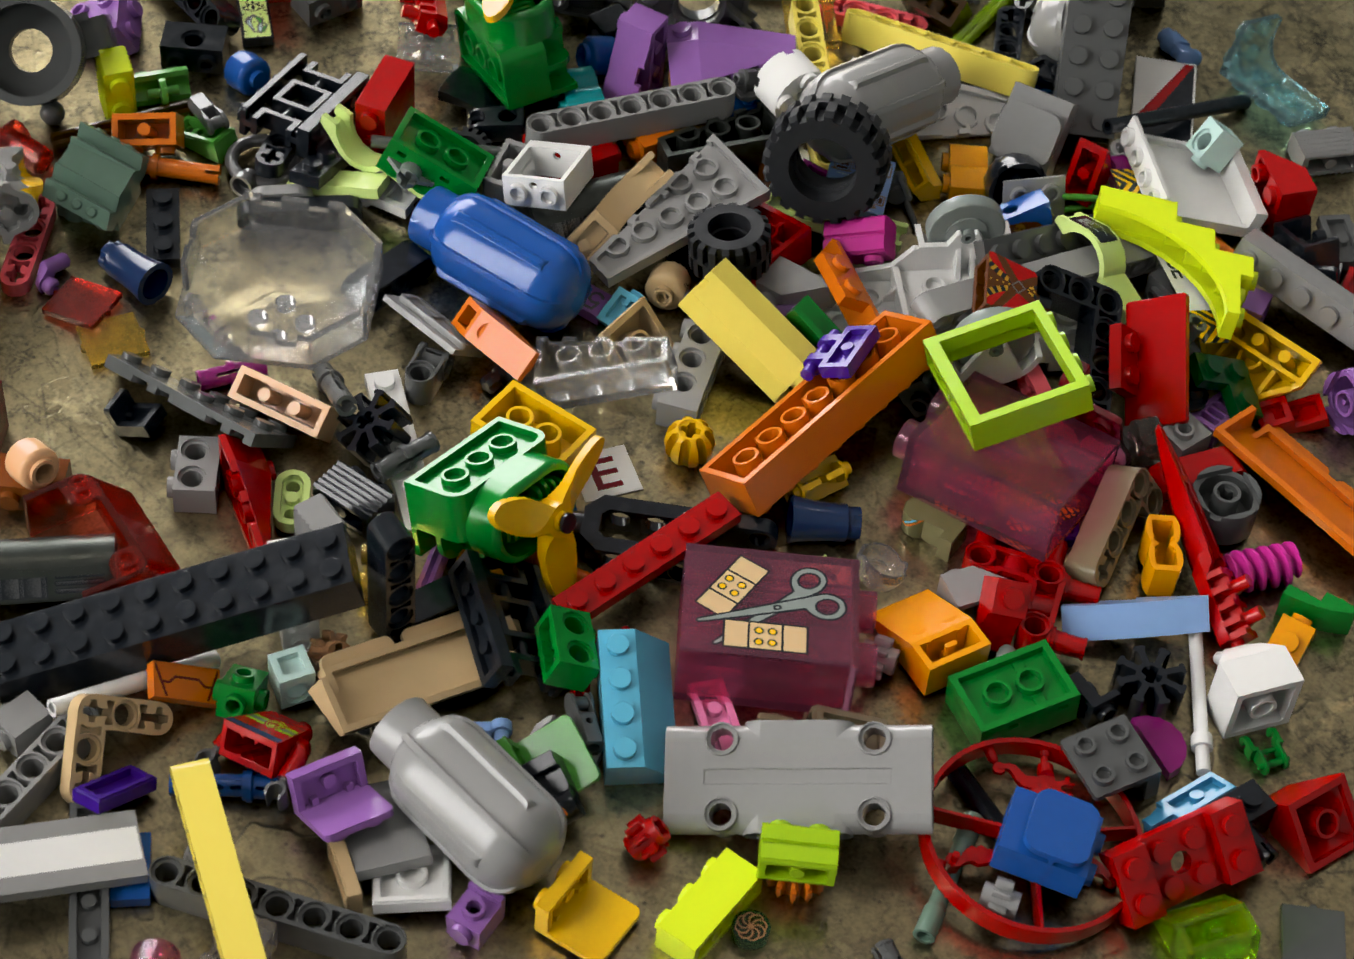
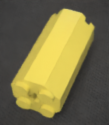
[678,257,817,404]

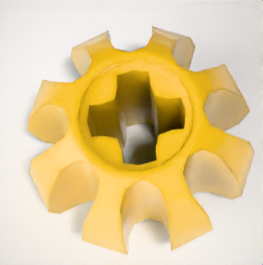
[664,416,715,468]

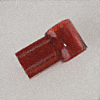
[0,119,54,175]

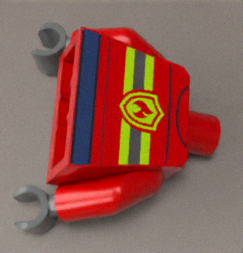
[195,711,313,811]

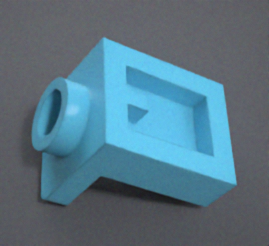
[596,286,648,327]

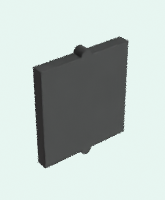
[1280,903,1346,959]

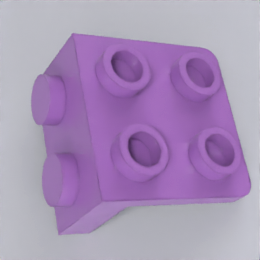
[70,0,143,55]
[286,746,394,842]

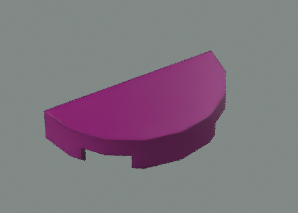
[1130,715,1187,781]

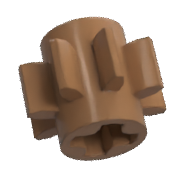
[308,629,350,672]

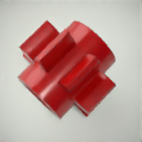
[623,813,671,863]

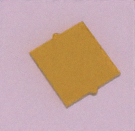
[76,312,150,370]

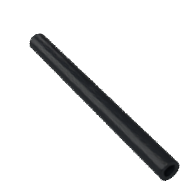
[1102,94,1251,135]

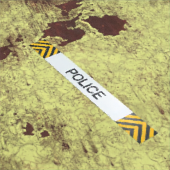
[1110,169,1230,343]

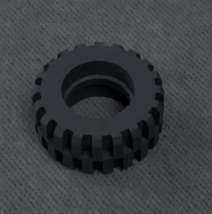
[762,93,892,224]

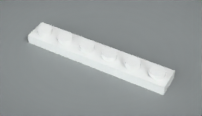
[364,369,425,537]

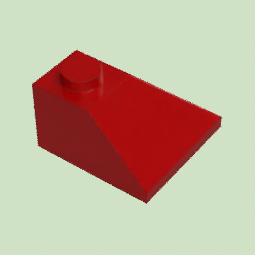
[1269,773,1354,874]

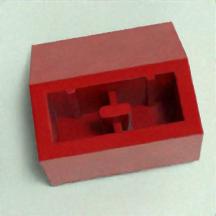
[1251,150,1318,238]

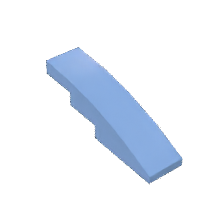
[1061,595,1210,641]

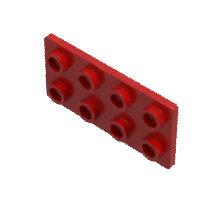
[1109,292,1189,432]

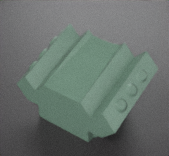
[42,121,149,231]

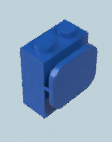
[989,786,1106,898]

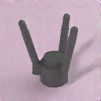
[887,171,918,231]

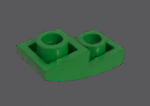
[1275,584,1354,635]

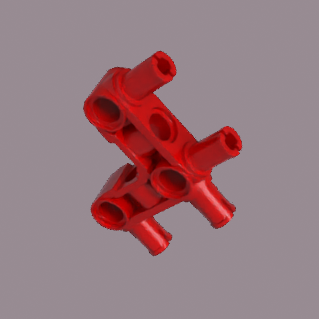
[961,519,1102,661]

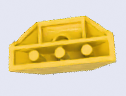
[1199,312,1323,402]

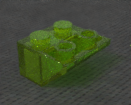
[1153,894,1262,959]

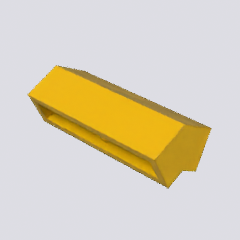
[891,134,943,202]

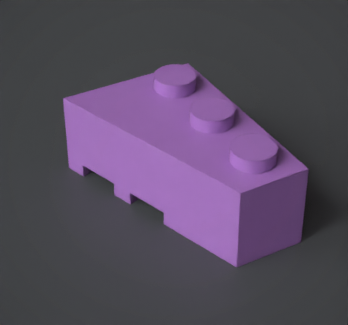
[603,2,668,99]

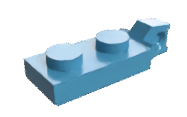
[1142,771,1237,833]

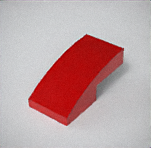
[1258,393,1330,434]

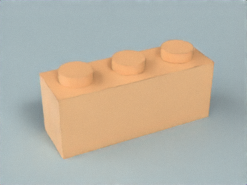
[227,365,340,443]

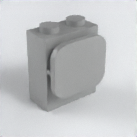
[988,81,1079,176]

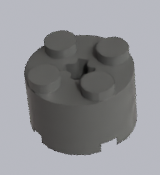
[1192,465,1262,545]

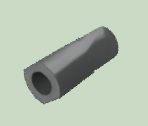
[188,92,230,136]
[564,692,604,755]

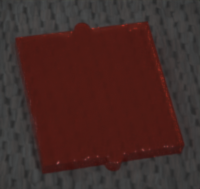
[42,276,123,331]

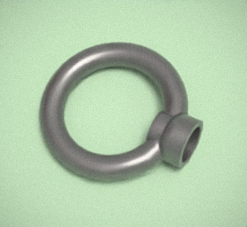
[225,134,302,198]

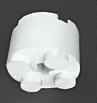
[754,49,822,119]

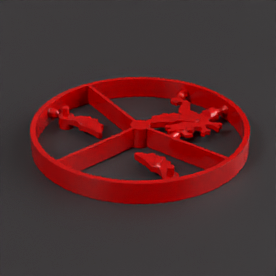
[918,737,1143,945]

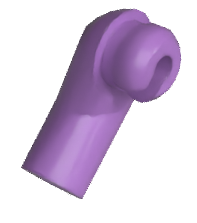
[35,252,70,295]

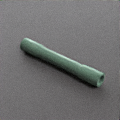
[913,811,984,944]

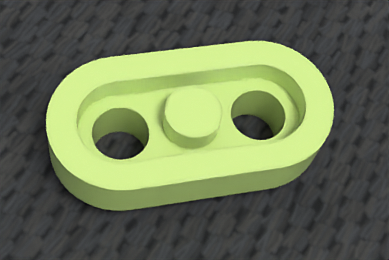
[273,469,311,533]

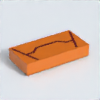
[147,660,220,709]

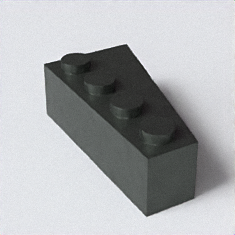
[656,101,777,173]

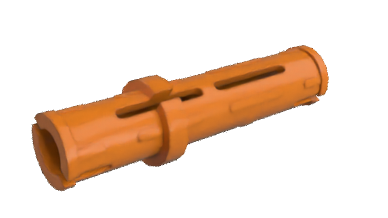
[146,153,222,185]

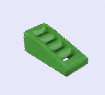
[184,116,238,164]

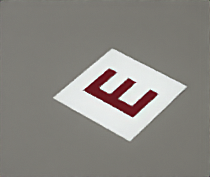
[581,445,643,502]

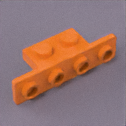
[814,239,880,326]

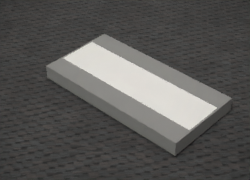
[0,810,149,903]

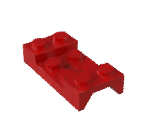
[1098,796,1264,930]

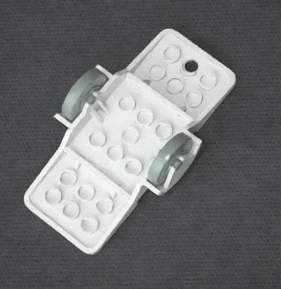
[819,194,1077,386]

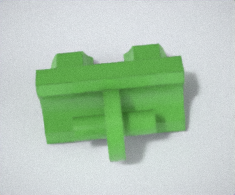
[134,66,191,107]

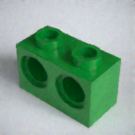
[534,604,600,692]

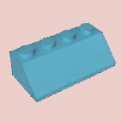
[596,629,675,785]

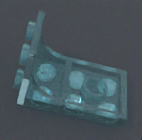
[1219,14,1330,128]

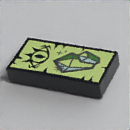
[236,0,274,47]

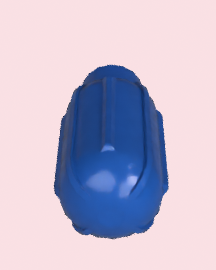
[408,186,592,333]

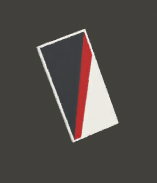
[1131,56,1197,142]

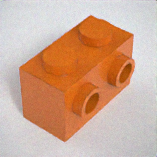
[111,112,185,155]

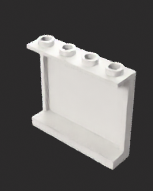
[1120,115,1268,237]

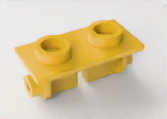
[784,454,852,503]

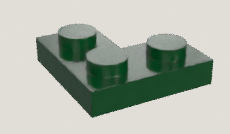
[1189,352,1264,423]

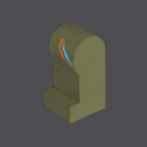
[901,497,969,563]

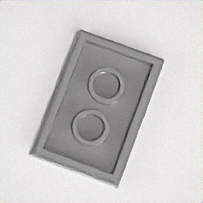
[344,780,433,881]

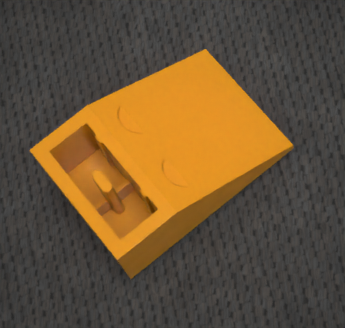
[867,589,991,696]

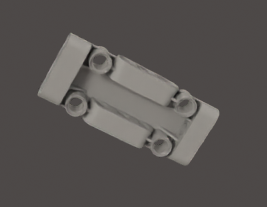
[663,720,934,840]

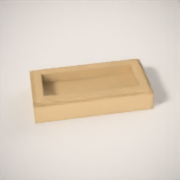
[327,840,363,914]

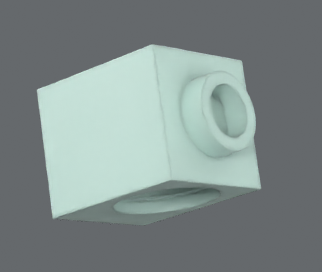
[1185,116,1244,173]
[267,644,316,709]

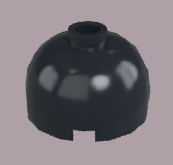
[984,153,1047,205]

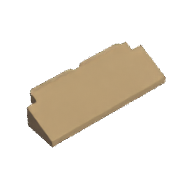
[308,611,517,737]

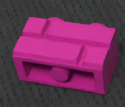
[823,215,897,266]

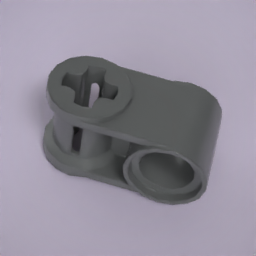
[404,341,455,406]

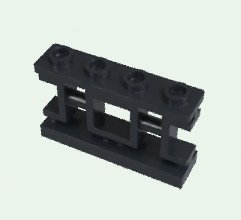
[237,52,369,158]
[448,549,565,698]

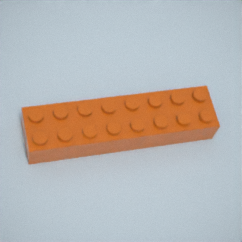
[699,310,937,517]

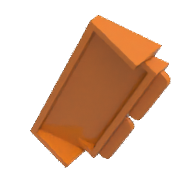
[1213,405,1354,556]

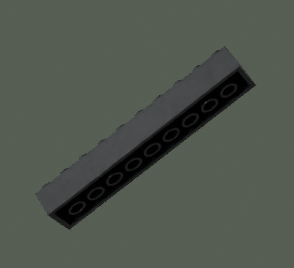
[0,522,365,704]

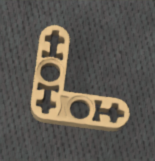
[59,693,173,803]

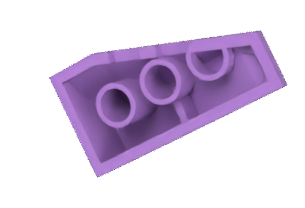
[667,21,796,86]

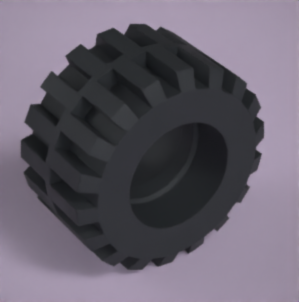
[687,203,772,282]

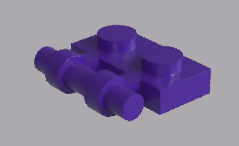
[800,325,881,381]

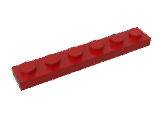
[551,491,741,619]

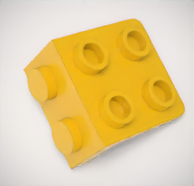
[533,850,640,959]

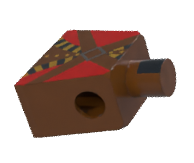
[971,251,1052,314]

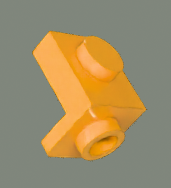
[1267,613,1316,667]

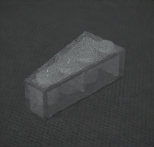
[533,337,678,409]

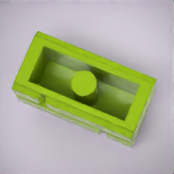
[756,820,840,887]

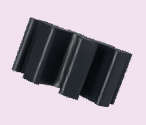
[335,389,413,467]
[1110,645,1187,721]

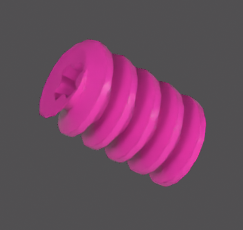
[1224,541,1303,593]

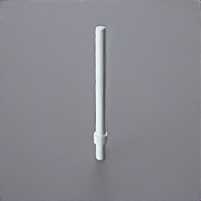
[1188,595,1213,777]

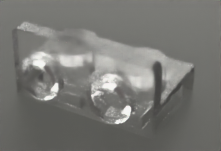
[397,22,460,73]

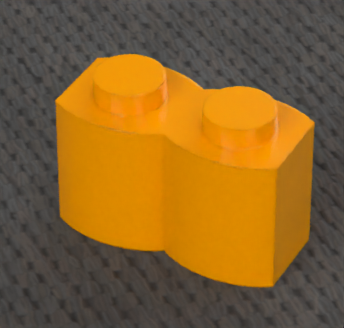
[940,143,988,200]
[1138,514,1184,596]

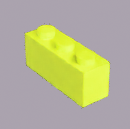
[654,847,763,959]

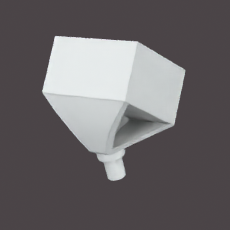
[1207,643,1305,739]

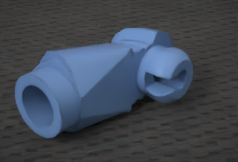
[1157,28,1202,66]

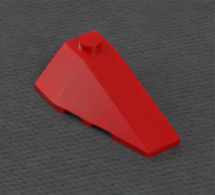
[218,434,277,549]

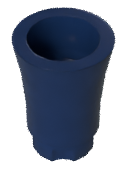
[98,240,173,305]
[785,494,862,544]

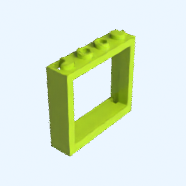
[923,300,1096,451]

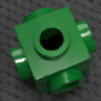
[212,663,270,718]

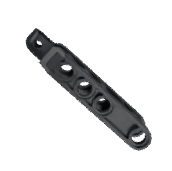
[573,495,779,594]

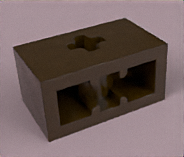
[901,0,973,37]

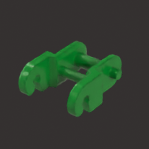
[1239,727,1290,776]

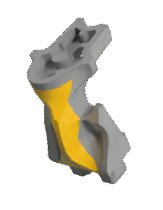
[0,147,43,244]

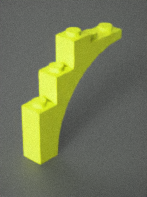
[1093,185,1258,340]

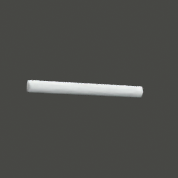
[47,650,221,718]

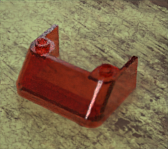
[22,474,181,598]

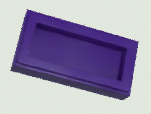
[72,764,157,814]

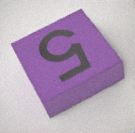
[578,284,612,325]

